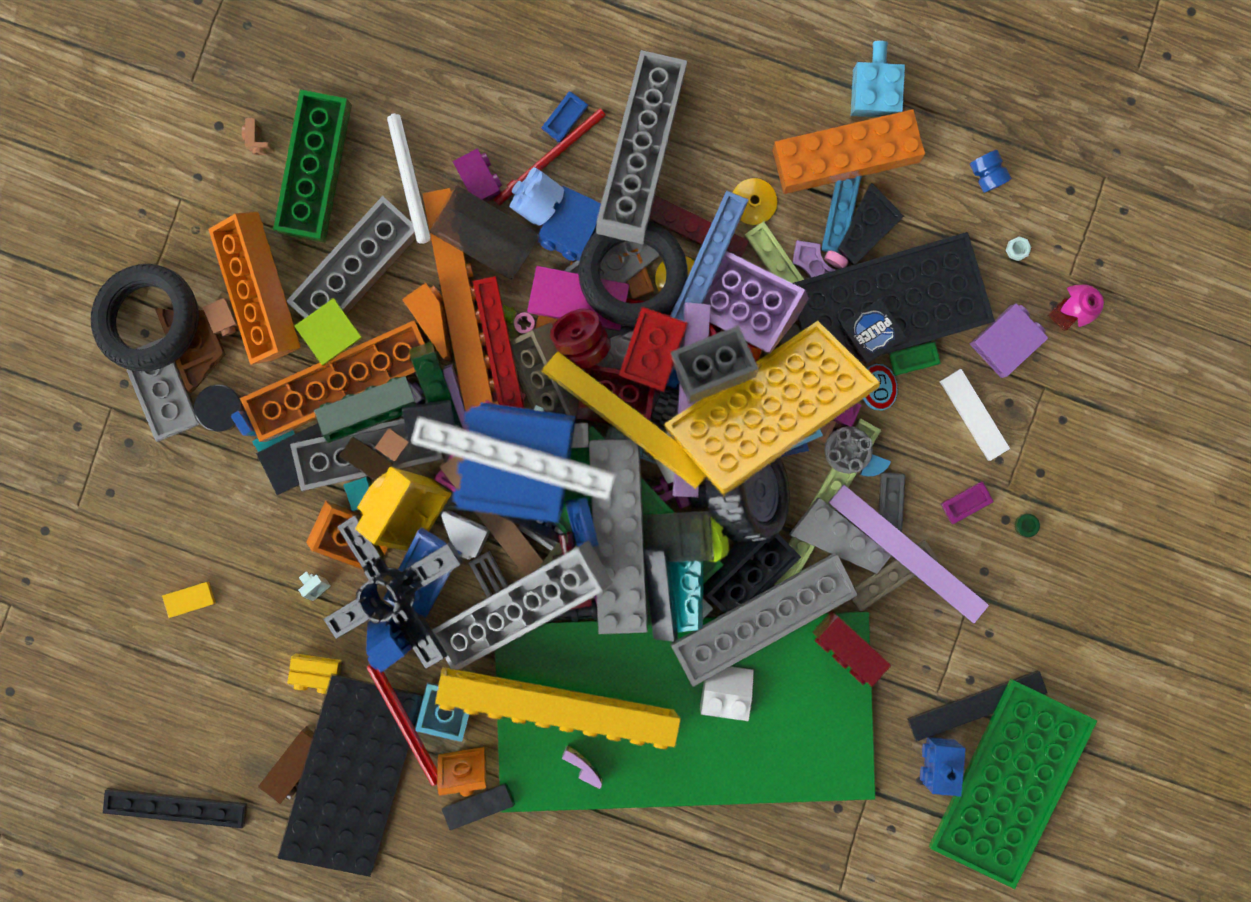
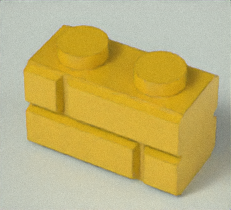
[287,653,342,694]

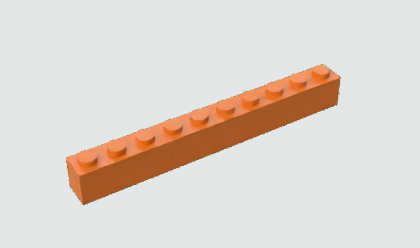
[422,188,499,412]

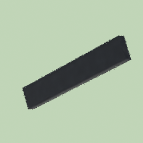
[907,670,1048,742]
[102,788,247,829]

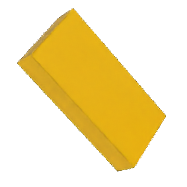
[162,581,216,618]

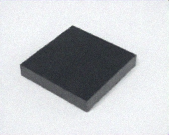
[402,400,455,454]

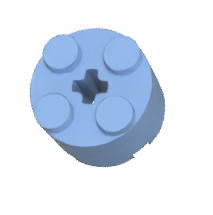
[510,167,564,226]

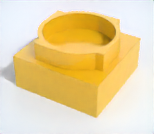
[355,467,452,551]

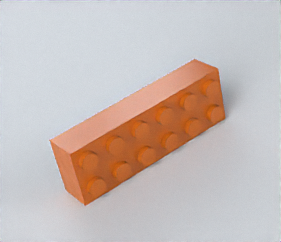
[773,109,925,194]
[208,212,301,365]

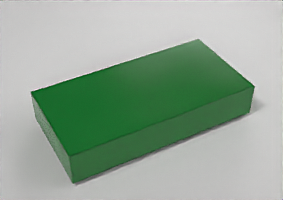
[889,341,941,376]

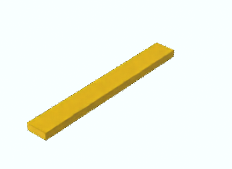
[542,351,706,489]

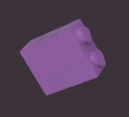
[969,304,1048,378]

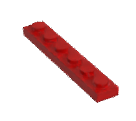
[473,276,525,408]

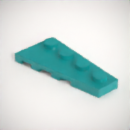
[658,531,703,632]

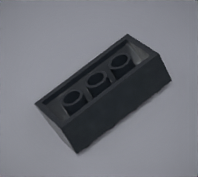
[703,533,801,614]

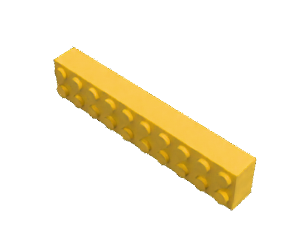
[435,667,680,749]

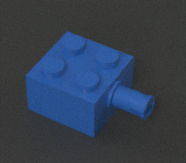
[920,737,965,796]

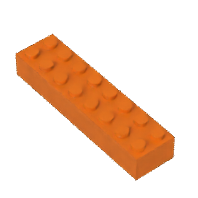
[240,320,427,442]

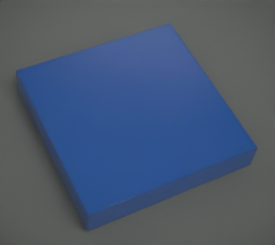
[565,498,599,547]

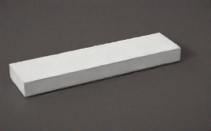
[940,369,1010,461]

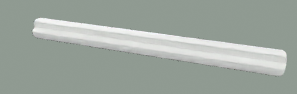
[387,114,431,244]

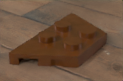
[155,308,226,393]

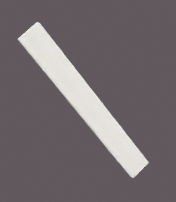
[412,417,616,500]

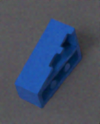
[366,618,412,672]

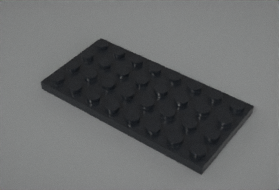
[792,232,995,362]
[277,673,423,877]

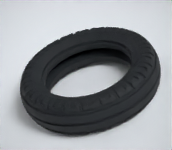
[578,221,688,326]
[90,264,199,372]

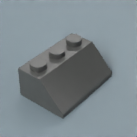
[671,325,758,404]

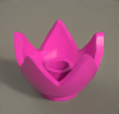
[1061,285,1104,327]

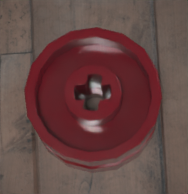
[550,309,611,369]

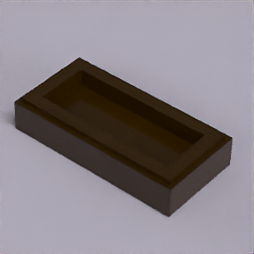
[339,436,394,481]

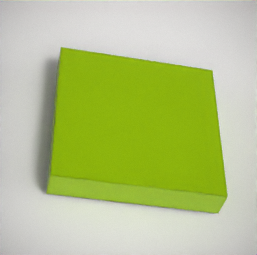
[295,298,362,365]

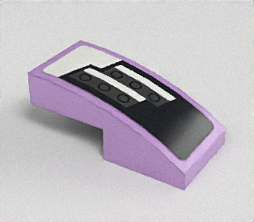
[562,746,602,789]

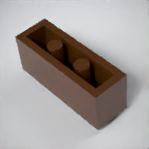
[258,726,314,804]

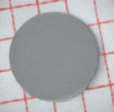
[824,427,873,474]

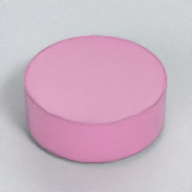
[824,251,849,269]

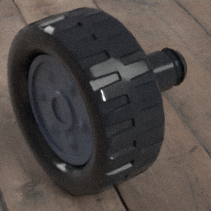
[688,456,790,542]

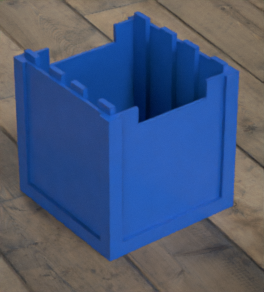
[453,402,576,522]

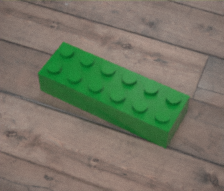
[273,89,352,243]

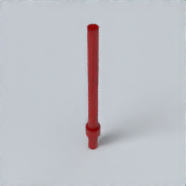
[493,108,606,206]

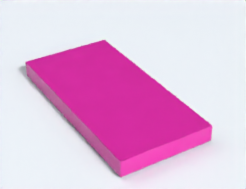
[527,266,629,331]

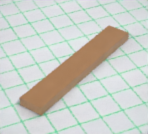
[440,455,543,576]

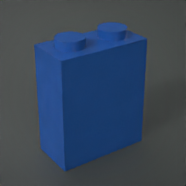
[538,186,601,261]

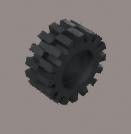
[650,387,679,432]

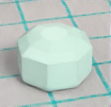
[1006,237,1031,261]

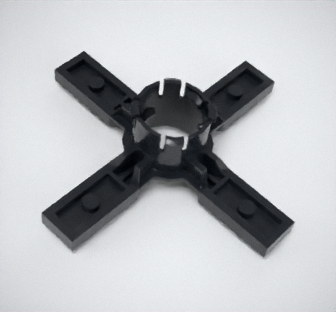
[324,513,464,669]

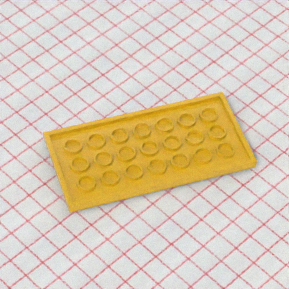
[664,321,880,495]

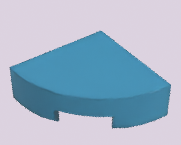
[860,454,891,477]

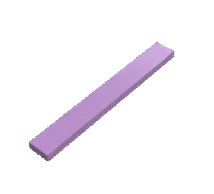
[673,303,710,497]
[828,485,989,623]

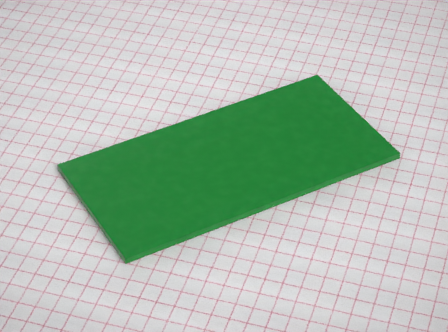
[495,611,875,813]

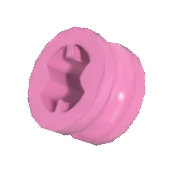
[514,313,535,334]

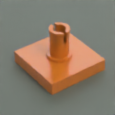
[437,747,486,796]

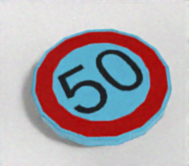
[863,364,897,411]

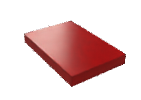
[619,307,688,392]

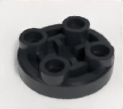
[194,385,243,432]

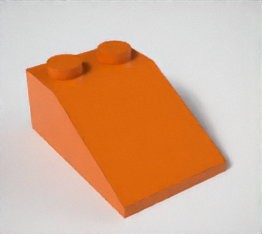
[402,283,453,361]
[306,500,388,569]

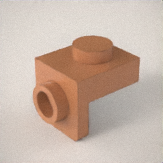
[242,118,274,155]

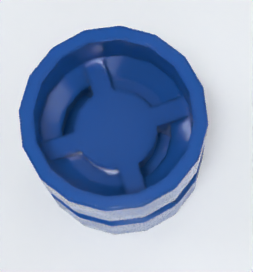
[969,149,1012,193]

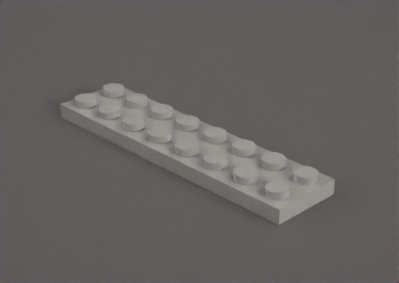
[670,553,857,686]

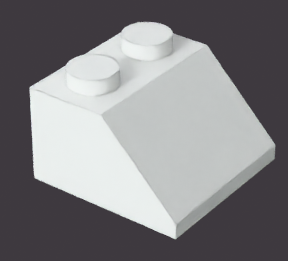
[441,511,490,560]
[700,666,753,721]

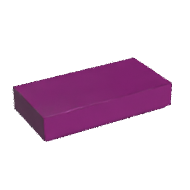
[940,481,994,524]

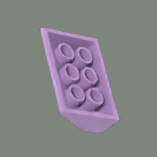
[703,251,809,354]

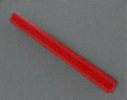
[367,664,438,786]

